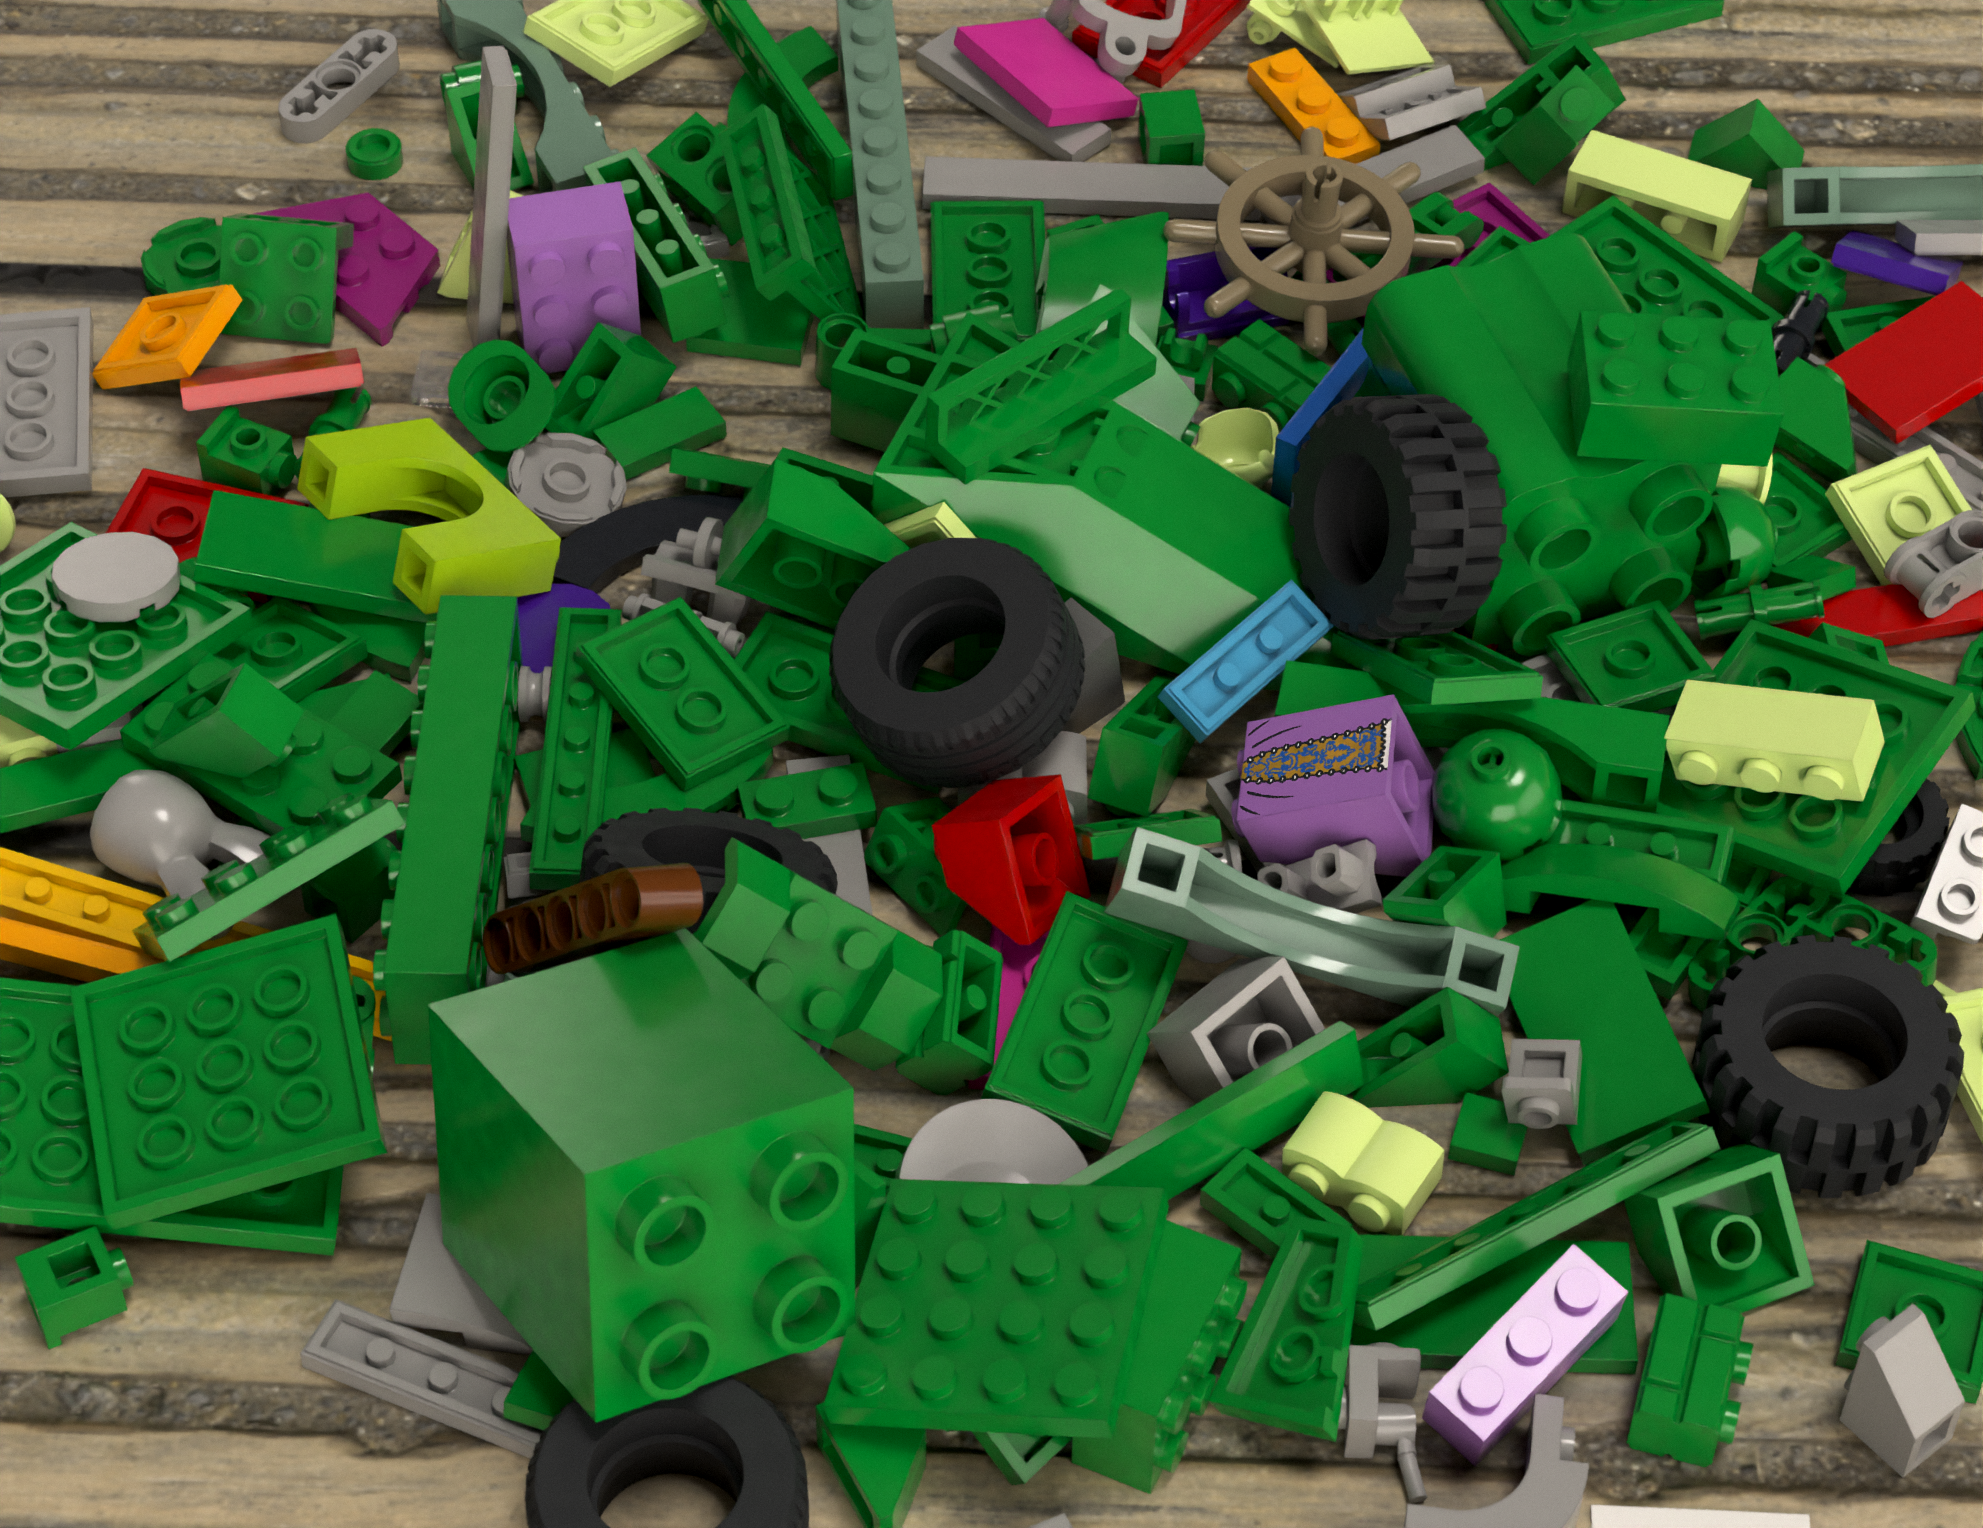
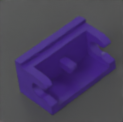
[1162,247,1289,341]

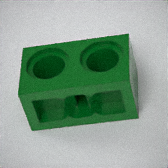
[646,112,743,247]

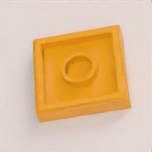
[92,284,242,390]

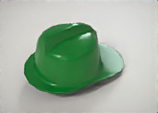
[448,340,555,453]

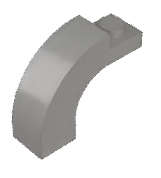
[1404,1394,1589,1528]

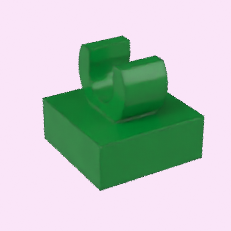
[1157,328,1218,402]

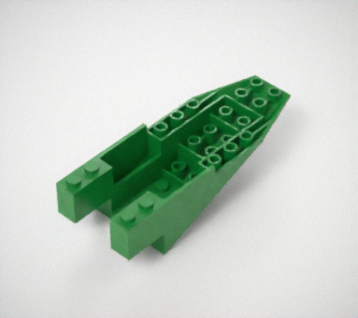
[776,311,1363,691]

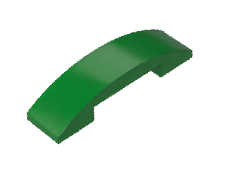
[1501,844,1740,941]

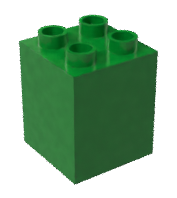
[428,928,856,1423]

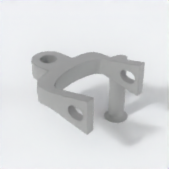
[1039,0,1187,84]

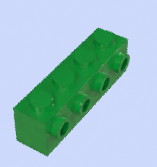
[583,147,730,343]

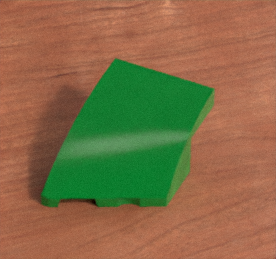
[1036,211,1169,346]

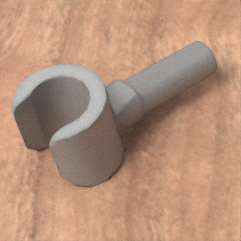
[1375,1403,1427,1503]

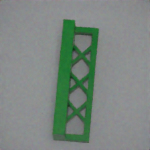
[925,287,1157,485]

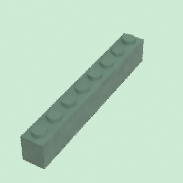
[836,0,924,329]

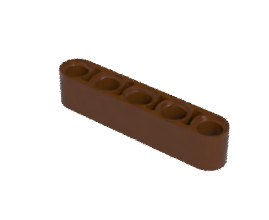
[483,863,703,975]

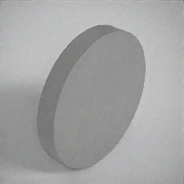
[895,1099,1088,1184]

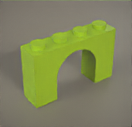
[297,418,561,614]

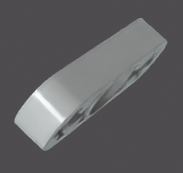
[278,29,400,143]

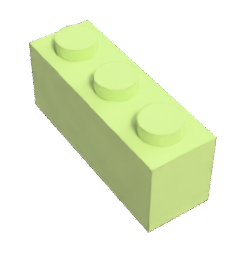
[1562,130,1752,263]
[1664,680,1885,802]

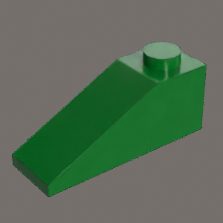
[1456,32,1626,171]
[1087,672,1196,817]

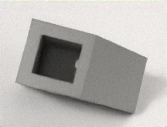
[1840,1304,1965,1478]

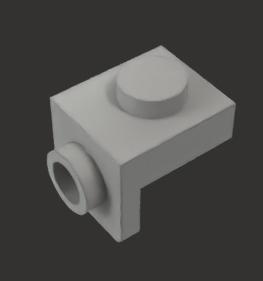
[1502,1039,1582,1129]
[1338,1342,1421,1459]

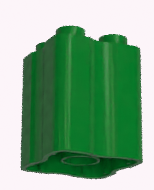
[1353,233,1722,656]

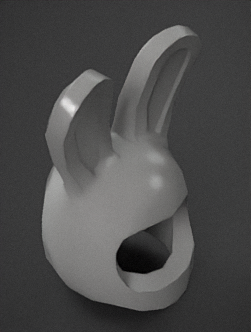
[90,770,272,941]

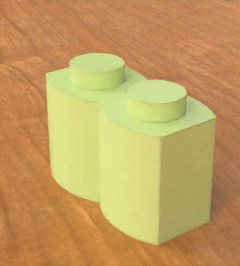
[1282,1091,1444,1236]

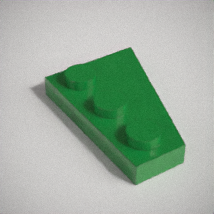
[1209,1215,1364,1442]

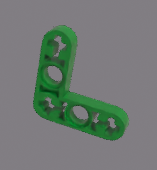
[1688,876,1937,1011]

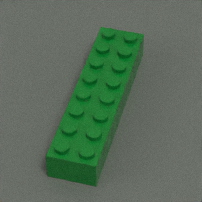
[373,595,523,1065]

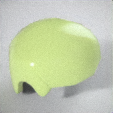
[1191,408,1279,488]

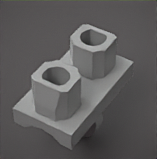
[641,517,751,625]
[1257,839,1382,914]

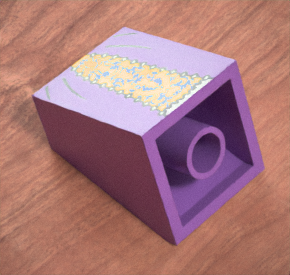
[1231,694,1435,877]

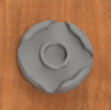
[504,433,627,537]
[52,532,181,622]

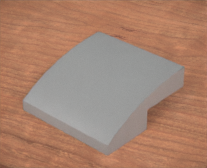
[1337,64,1486,140]
[389,1193,533,1355]

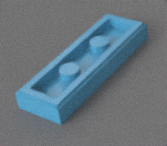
[1157,579,1334,743]

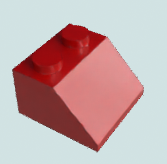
[932,774,1091,945]

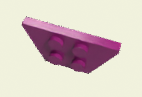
[253,192,440,347]

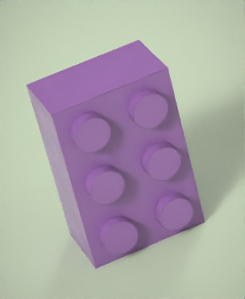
[507,181,641,374]

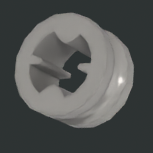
[518,666,553,723]

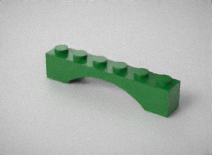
[1274,660,1670,813]

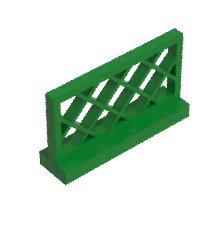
[719,103,865,322]

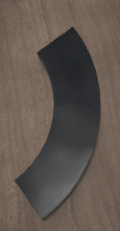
[552,495,745,594]

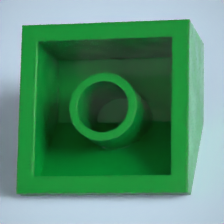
[1624,1143,1815,1313]

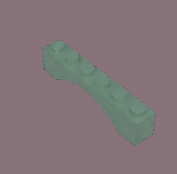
[437,0,620,193]
[1767,164,1983,229]
[1104,827,1520,1017]

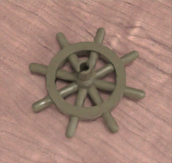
[1163,127,1464,355]

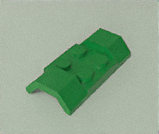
[692,837,943,1071]

